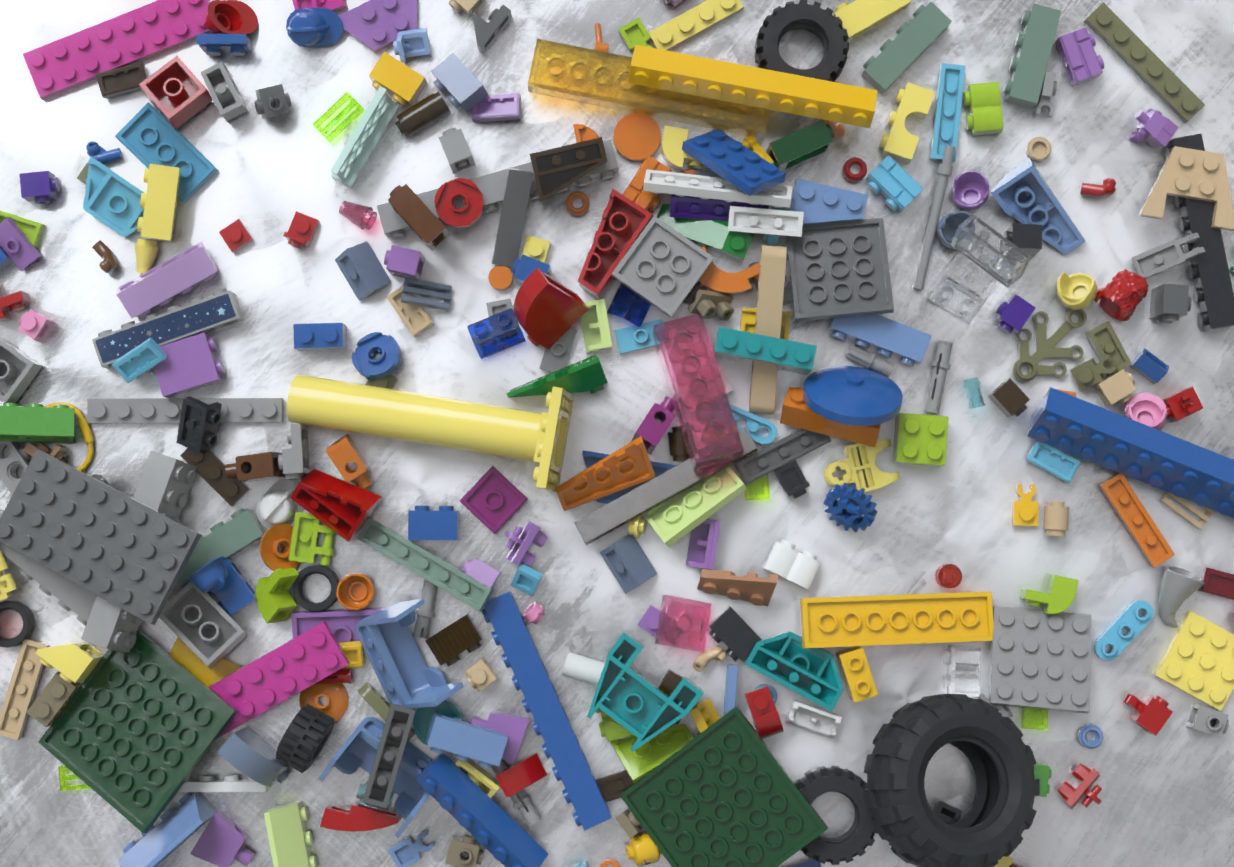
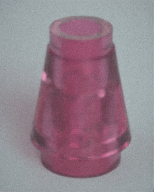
[339,201,377,230]

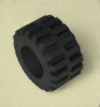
[276,704,334,773]

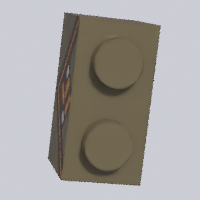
[26,672,82,727]

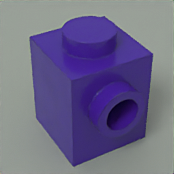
[19,171,60,204]
[995,294,1036,334]

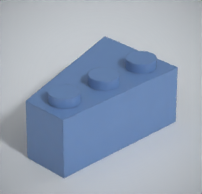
[788,178,868,225]
[425,710,508,768]

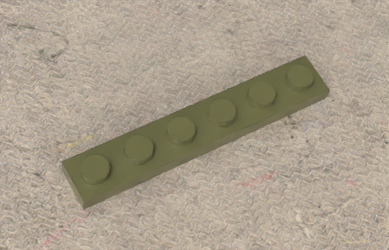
[1084,2,1205,123]

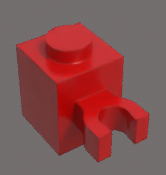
[1162,386,1203,423]
[1123,693,1173,736]

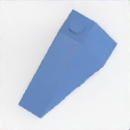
[991,158,1086,255]

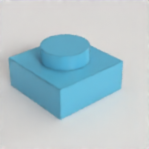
[511,563,543,596]

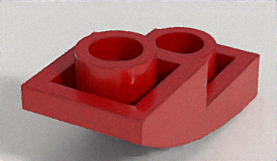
[496,753,547,798]

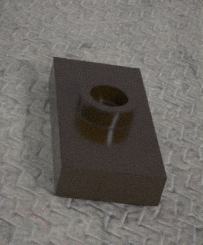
[96,61,148,99]

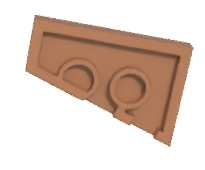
[697,569,778,606]

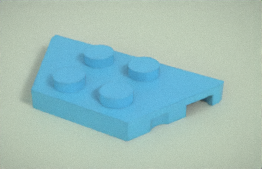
[83,156,145,237]

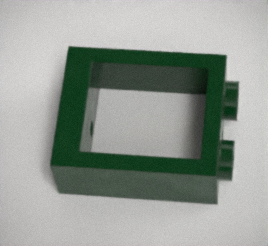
[766,120,835,171]

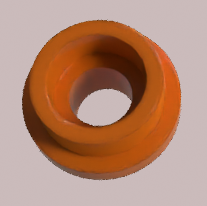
[566,191,590,216]

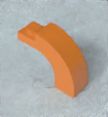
[699,246,760,294]

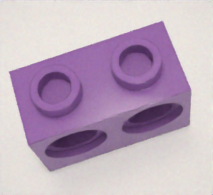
[384,245,425,280]

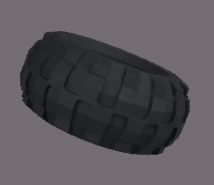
[863,694,1040,867]

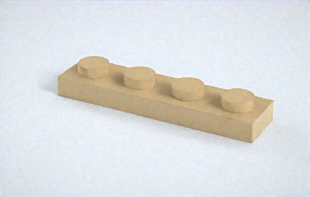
[0,639,50,740]

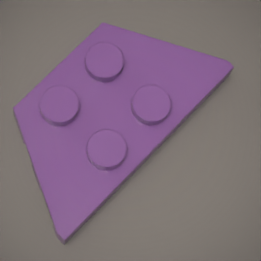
[339,0,418,53]

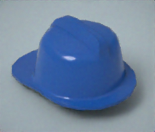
[286,8,343,47]
[182,556,229,593]

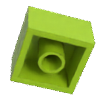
[892,413,949,467]

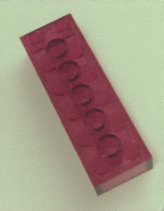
[652,313,744,470]

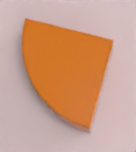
[573,124,599,143]

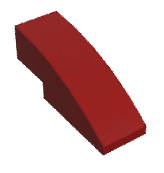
[320,802,401,832]

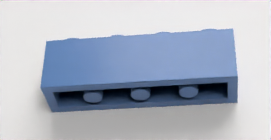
[828,314,932,367]

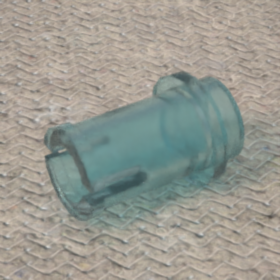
[963,377,985,409]

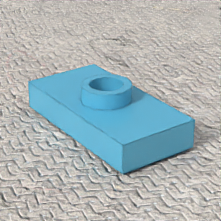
[614,319,667,355]
[112,337,167,383]
[1025,440,1081,483]

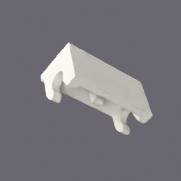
[785,699,842,739]

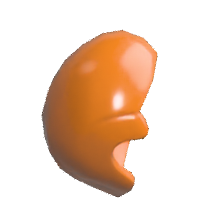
[336,573,375,611]

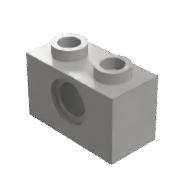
[200,62,248,122]
[438,128,476,174]

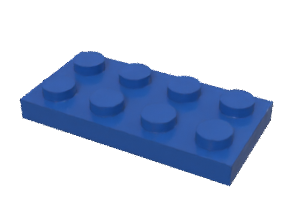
[682,129,786,196]

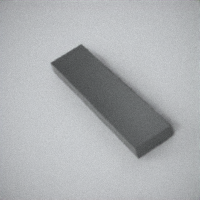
[492,168,534,267]
[734,429,831,485]

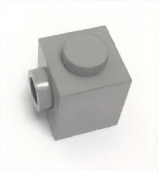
[1186,703,1229,738]

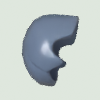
[937,211,977,249]

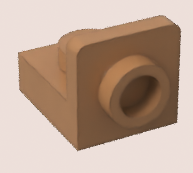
[23,442,67,461]

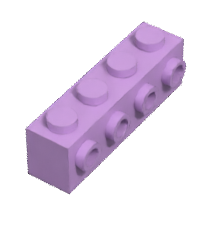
[116,241,217,319]

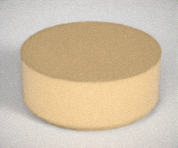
[1026,137,1051,162]

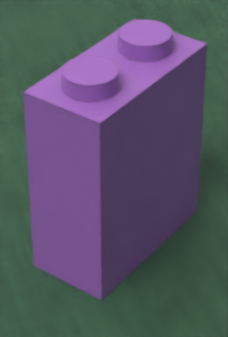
[154,332,225,398]

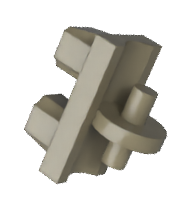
[687,286,734,321]

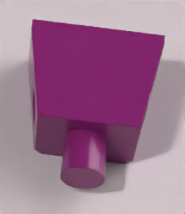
[631,396,677,455]

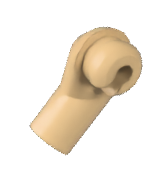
[692,646,727,672]

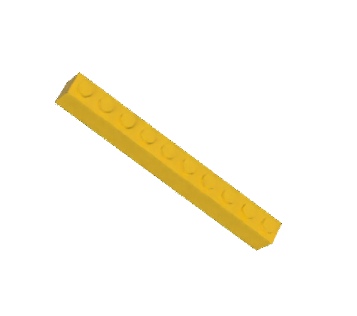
[628,45,878,128]

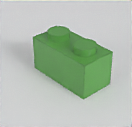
[1033,763,1052,797]

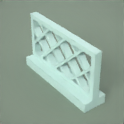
[330,86,400,189]

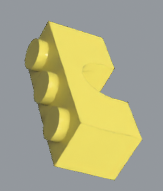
[879,82,935,164]

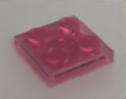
[655,595,712,652]

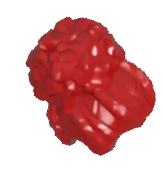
[1094,269,1149,321]

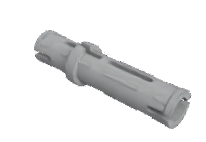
[924,340,953,415]
[412,579,438,639]
[492,759,542,827]

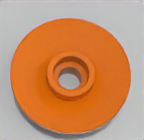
[260,524,302,571]
[299,683,349,722]

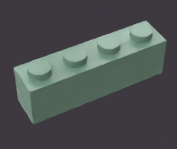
[861,2,952,95]
[1003,3,1061,109]
[177,508,266,587]

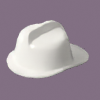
[256,478,304,529]

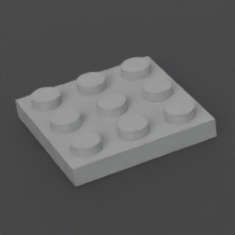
[611,215,714,318]

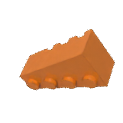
[780,387,882,447]

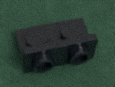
[176,396,222,453]

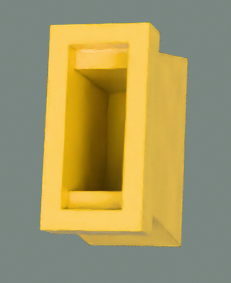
[835,646,878,703]

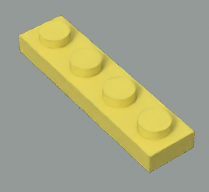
[648,0,744,51]

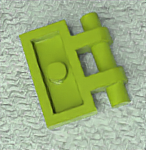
[288,512,337,566]

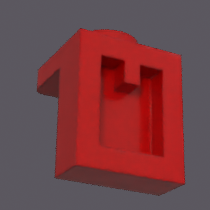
[283,211,320,249]

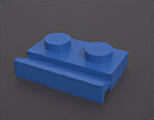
[197,34,252,56]

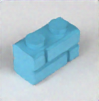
[866,155,924,212]

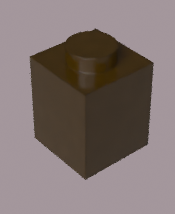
[988,378,1030,418]

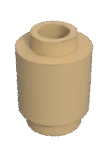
[1043,501,1069,536]

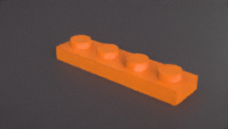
[1099,473,1175,568]

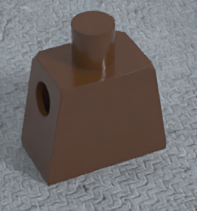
[225,452,285,482]

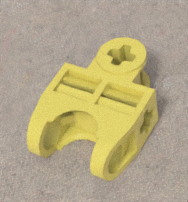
[824,439,900,492]

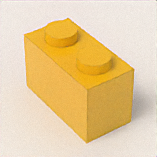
[368,51,427,106]

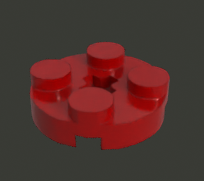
[434,178,484,228]

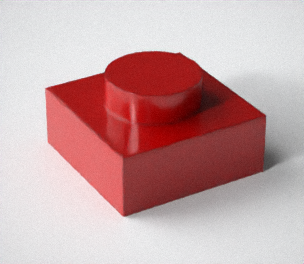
[219,219,253,253]

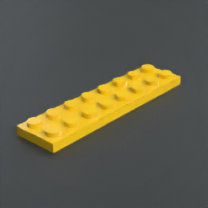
[800,592,994,648]

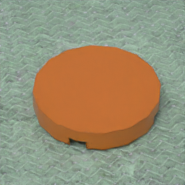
[613,113,661,161]

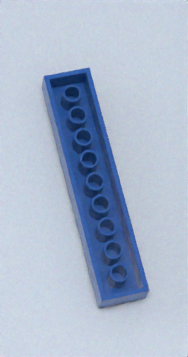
[1027,387,1234,518]

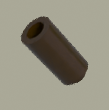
[395,91,450,137]

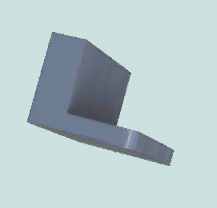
[335,242,391,301]
[600,534,657,594]

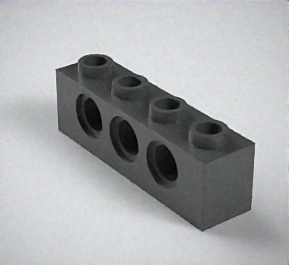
[362,703,416,809]

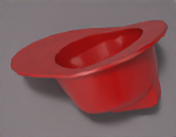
[203,0,258,34]

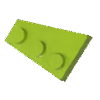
[610,724,694,783]

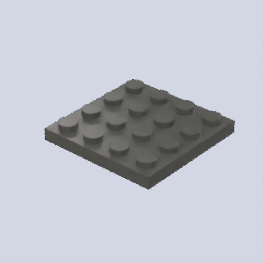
[786,218,894,322]

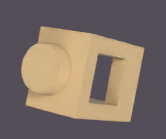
[464,657,498,692]

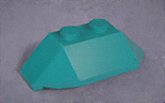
[745,631,844,712]

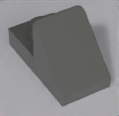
[473,4,512,54]

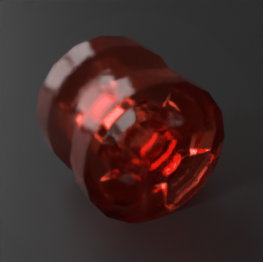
[935,564,962,588]

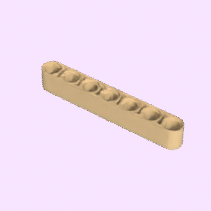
[749,245,787,414]

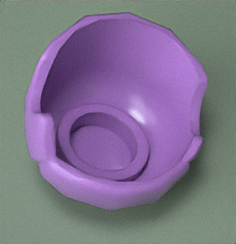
[952,170,989,210]

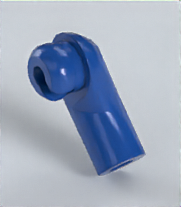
[86,141,123,164]

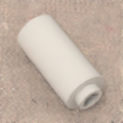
[562,652,605,686]

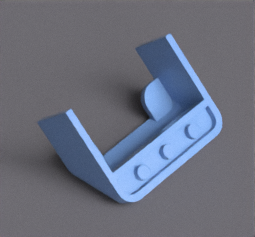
[355,599,464,708]
[319,717,432,838]

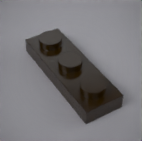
[180,448,250,507]

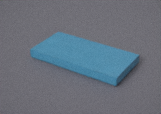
[115,102,218,204]

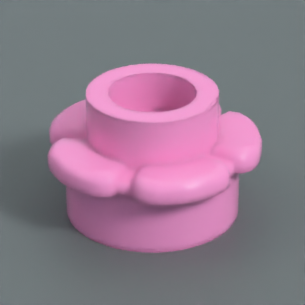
[522,602,545,624]

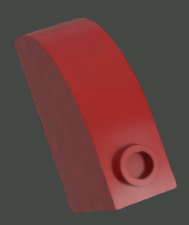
[514,268,589,350]

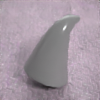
[1159,566,1205,628]

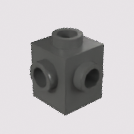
[254,84,291,122]

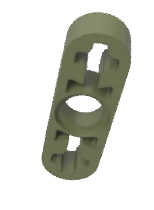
[358,682,415,742]

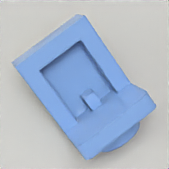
[393,28,431,62]

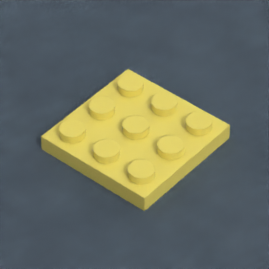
[1154,611,1234,711]

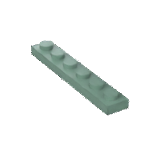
[357,518,494,612]

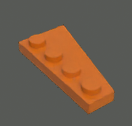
[555,436,656,511]

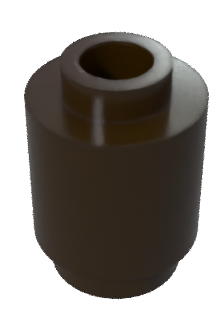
[668,426,694,461]

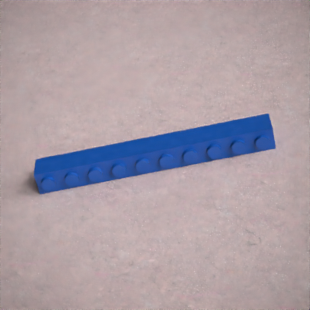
[482,591,612,831]

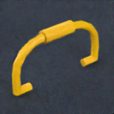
[44,402,94,471]

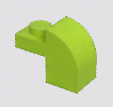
[255,567,299,624]
[1020,574,1079,614]

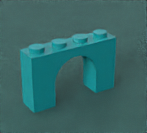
[712,327,817,375]

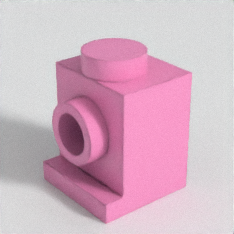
[17,309,55,343]

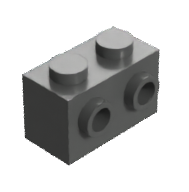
[1149,284,1192,324]

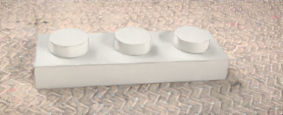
[728,206,804,237]

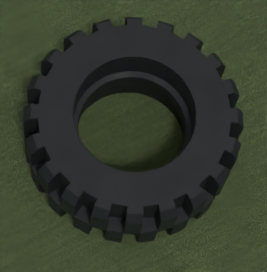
[754,0,849,82]
[795,766,878,865]

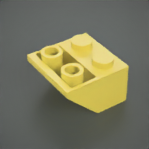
[36,641,104,683]

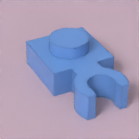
[388,831,435,867]

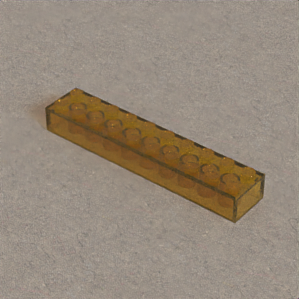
[527,38,771,139]

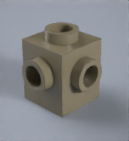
[445,835,484,867]

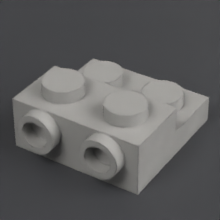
[278,423,311,480]

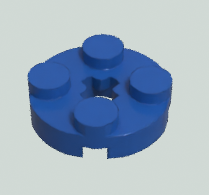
[352,332,401,381]

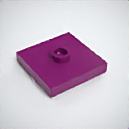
[460,466,528,534]

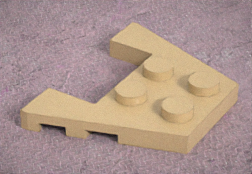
[1139,146,1234,231]

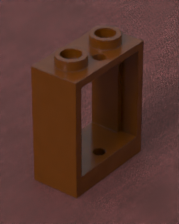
[388,184,450,251]

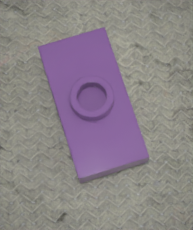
[472,93,521,122]
[0,217,42,271]

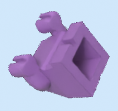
[1129,109,1179,148]

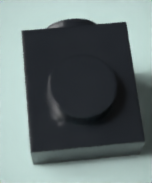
[774,460,810,499]

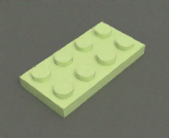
[643,467,747,548]

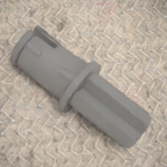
[846,344,895,377]

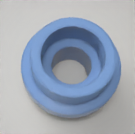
[1078,724,1103,749]

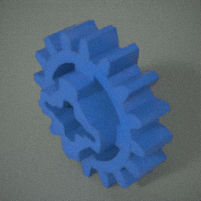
[823,482,877,532]

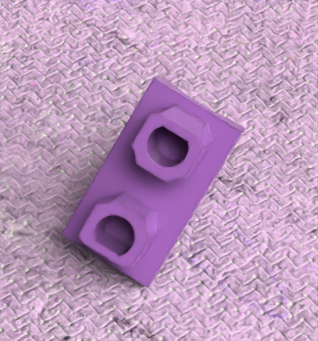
[504,520,548,567]

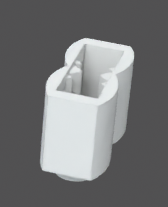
[762,539,821,590]

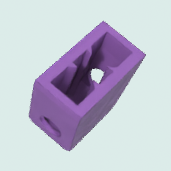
[471,711,530,764]
[190,810,255,867]

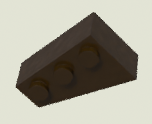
[530,137,607,202]

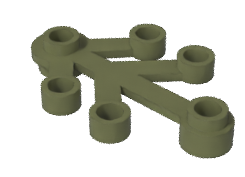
[1012,309,1087,382]

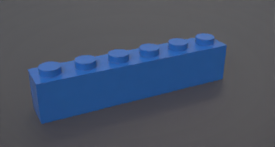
[415,754,548,867]

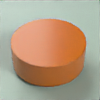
[488,265,513,290]

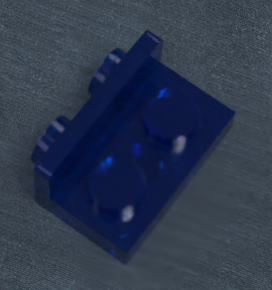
[607,283,651,327]
[467,308,526,359]

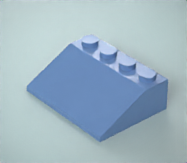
[119,792,218,867]

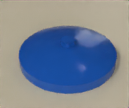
[803,366,903,426]

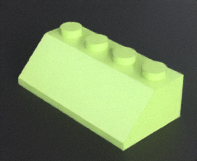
[264,801,317,867]

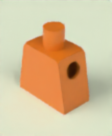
[325,434,372,489]

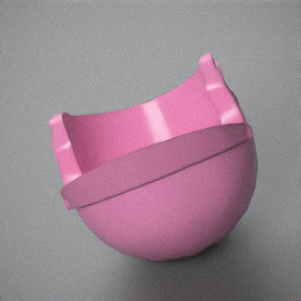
[1124,393,1167,431]

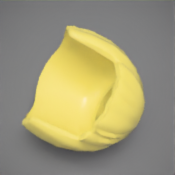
[1057,272,1097,310]

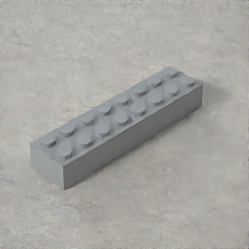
[81,451,197,652]

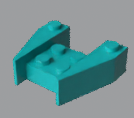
[587,631,704,751]

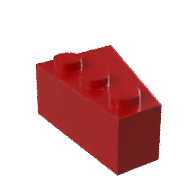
[290,469,382,542]

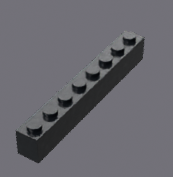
[1165,133,1234,332]

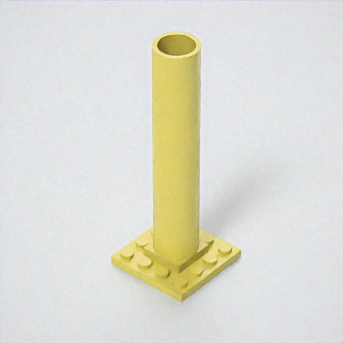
[287,374,574,492]

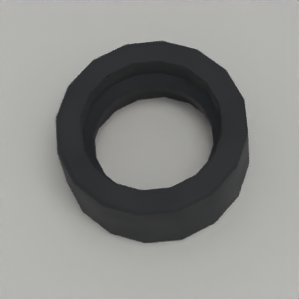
[292,565,340,612]
[0,600,35,648]

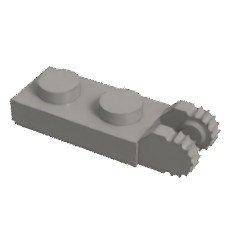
[1131,233,1205,279]

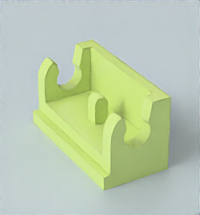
[580,298,612,353]

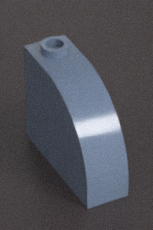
[217,726,291,786]

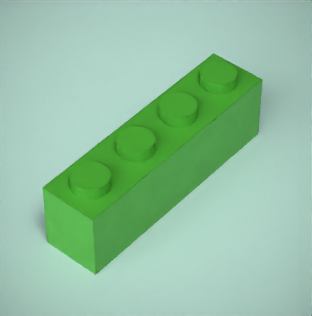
[0,403,75,443]

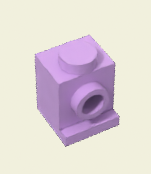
[462,558,501,589]

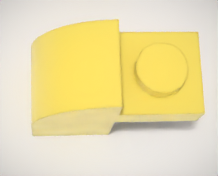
[662,126,705,172]

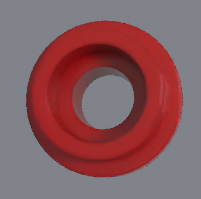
[843,157,867,182]

